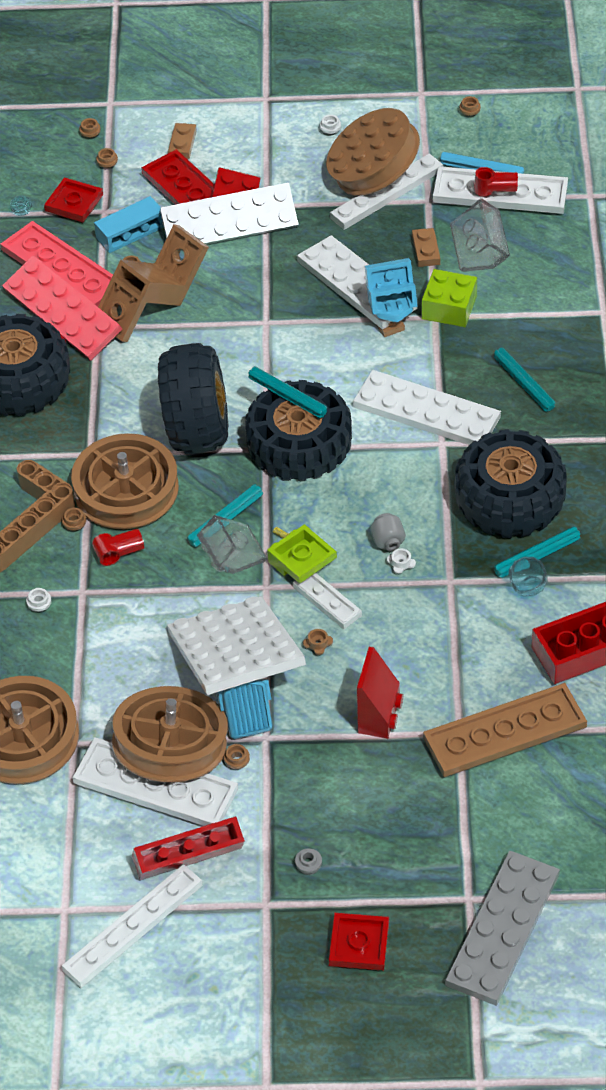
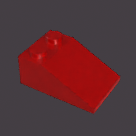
[357,646,404,739]

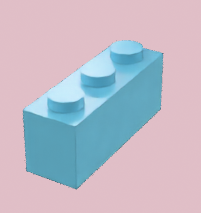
[94,196,164,253]

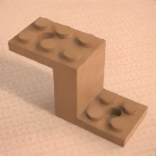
[98,224,209,342]

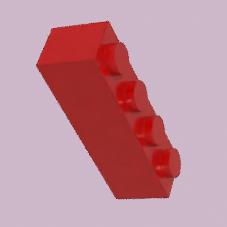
[132,816,245,880]

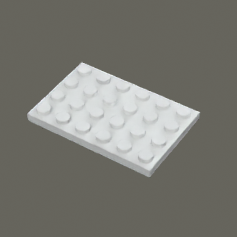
[167,596,306,695]

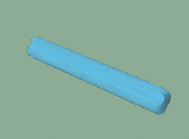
[440,152,524,174]

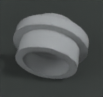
[295,849,322,875]

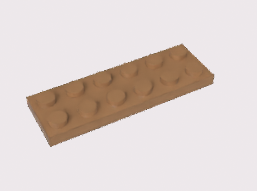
[423,683,587,777]

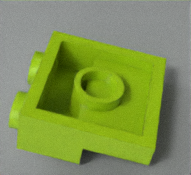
[267,524,337,584]

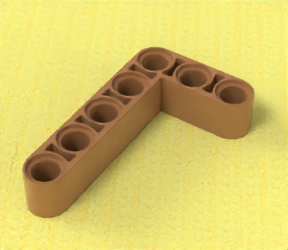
[0,460,75,572]

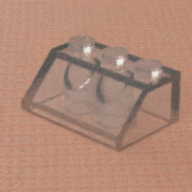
[450,198,510,272]

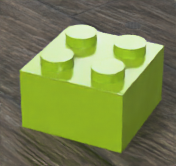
[422,269,477,328]

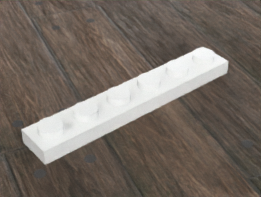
[330,154,443,230]
[62,864,203,988]

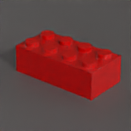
[531,602,606,684]

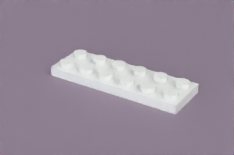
[433,167,568,214]
[160,183,298,245]
[297,235,417,329]
[353,370,501,445]
[72,737,238,826]

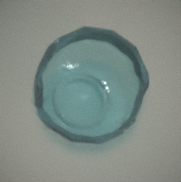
[509,557,548,597]

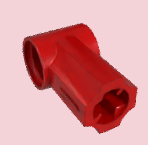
[473,167,518,197]
[92,529,144,566]

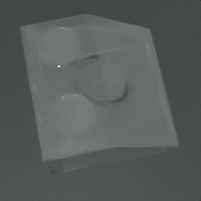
[197,515,268,574]

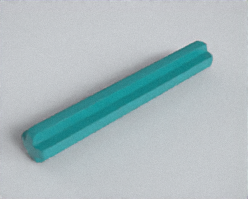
[494,347,555,412]
[248,366,327,418]
[187,484,263,547]
[494,526,580,578]

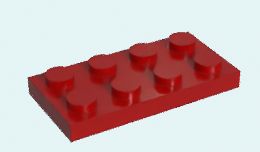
[141,149,214,205]

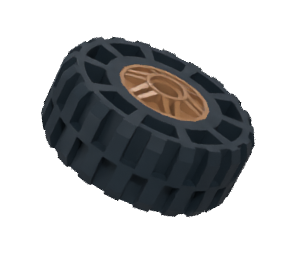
[245,380,352,481]

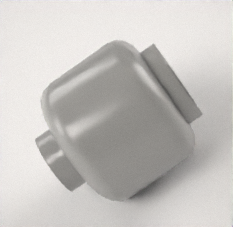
[371,513,406,551]

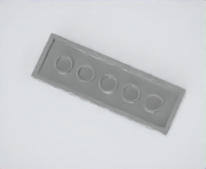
[445,851,560,1006]

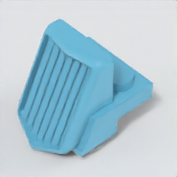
[365,258,418,322]
[214,679,273,739]

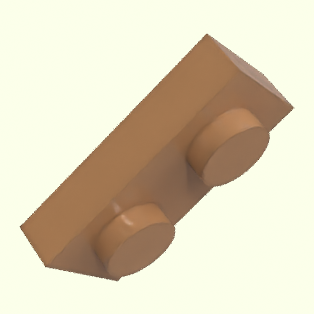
[168,123,197,159]
[412,228,440,267]

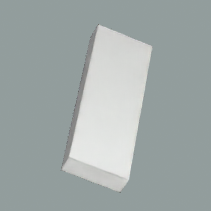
[293,573,362,630]

